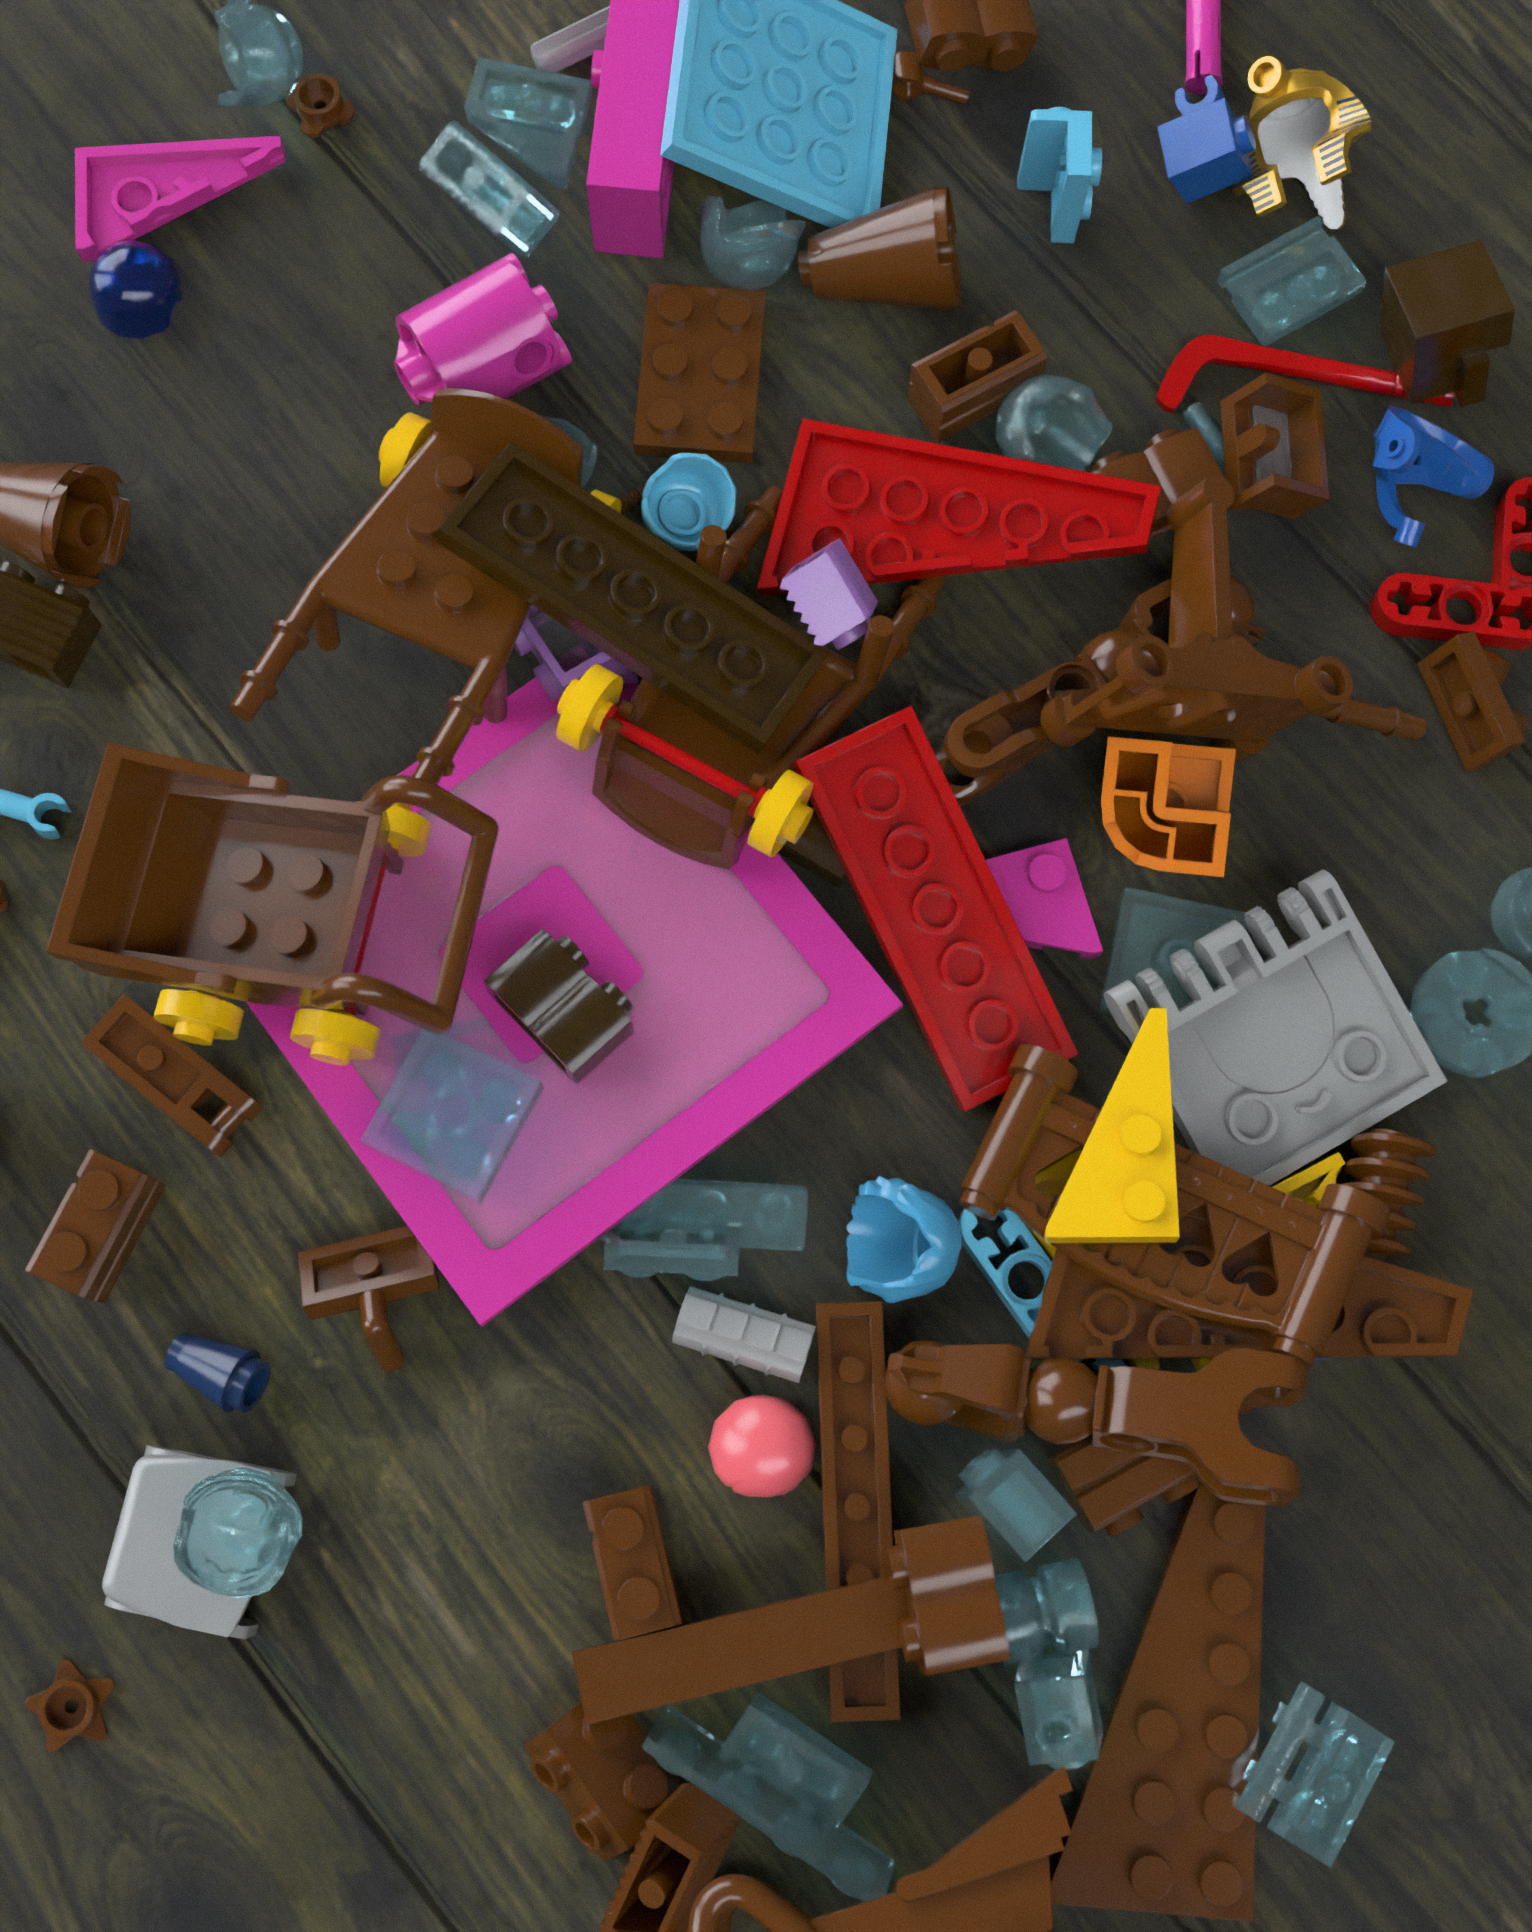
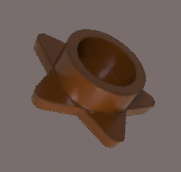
[25,1659,115,1752]

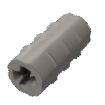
[672,1286,816,1383]

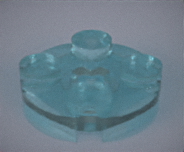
[1409,948,1532,1079]

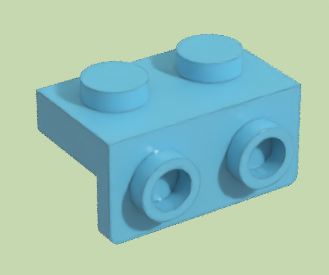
[1017,107,1102,243]

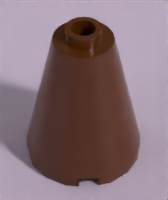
[798,186,962,311]
[0,463,131,588]

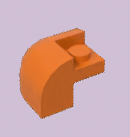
[1101,737,1236,877]

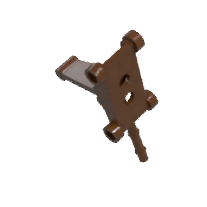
[1040,474,1427,762]

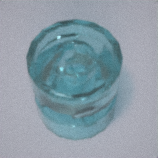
[994,1558,1099,1667]

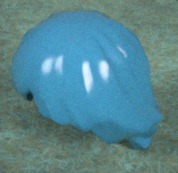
[846,1176,962,1303]

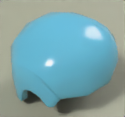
[641,453,737,551]

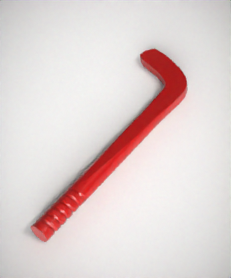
[1155,335,1455,414]

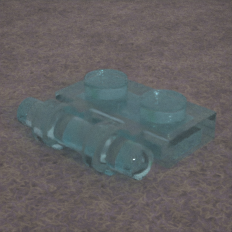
[1235,1681,1395,1868]

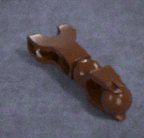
[935,574,1267,806]
[885,1339,1308,1506]

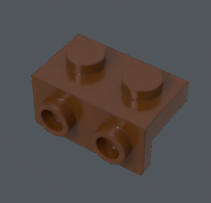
[525,1701,680,1861]

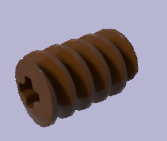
[1342,1129,1439,1263]

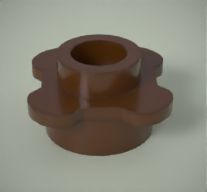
[286,74,355,138]

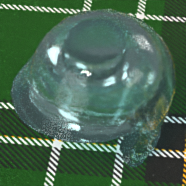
[214,0,304,107]
[700,196,807,291]
[173,1468,302,1598]

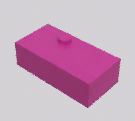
[586,0,680,258]

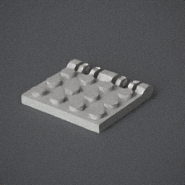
[1104,869,1447,1186]

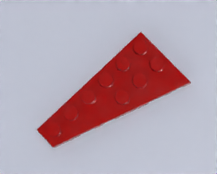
[757,418,1161,597]

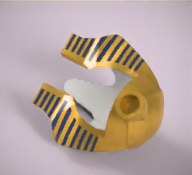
[1232,56,1371,229]

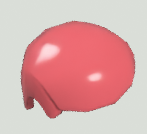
[708,1395,817,1497]

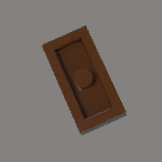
[1417,632,1529,773]

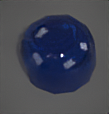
[89,240,182,339]

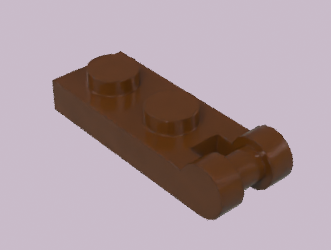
[80,994,264,1158]

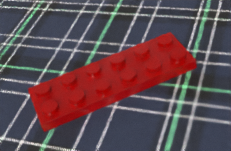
[793,706,1078,1112]

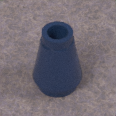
[165,1332,271,1413]

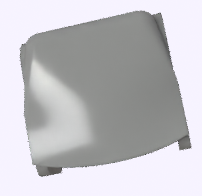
[102,1445,297,1639]

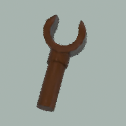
[892,51,969,105]

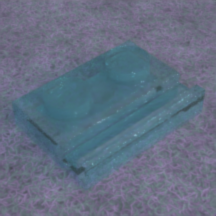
[1217,216,1367,346]

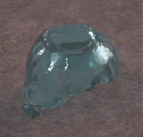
[995,374,1112,471]

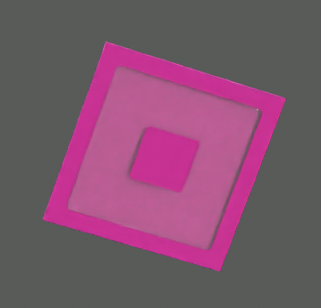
[245,642,903,1327]

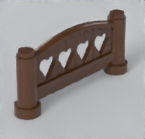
[959,1044,1391,1368]

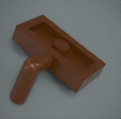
[298,1226,440,1372]

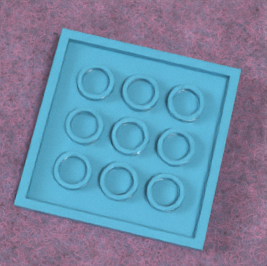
[660,0,898,228]

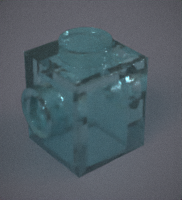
[1014,1650,1103,1770]

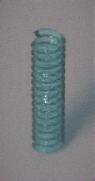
[1183,402,1225,477]

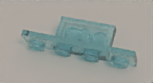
[597,1179,808,1281]
[642,1692,895,1902]

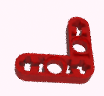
[1369,477,1532,650]

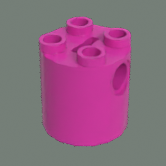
[394,253,572,406]

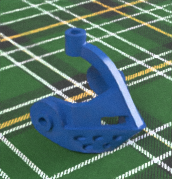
[1372,406,1494,548]

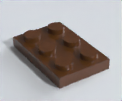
[633,283,766,464]

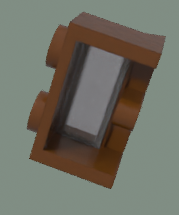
[1220,372,1330,520]

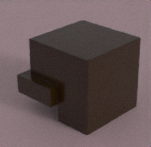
[1381,239,1515,407]

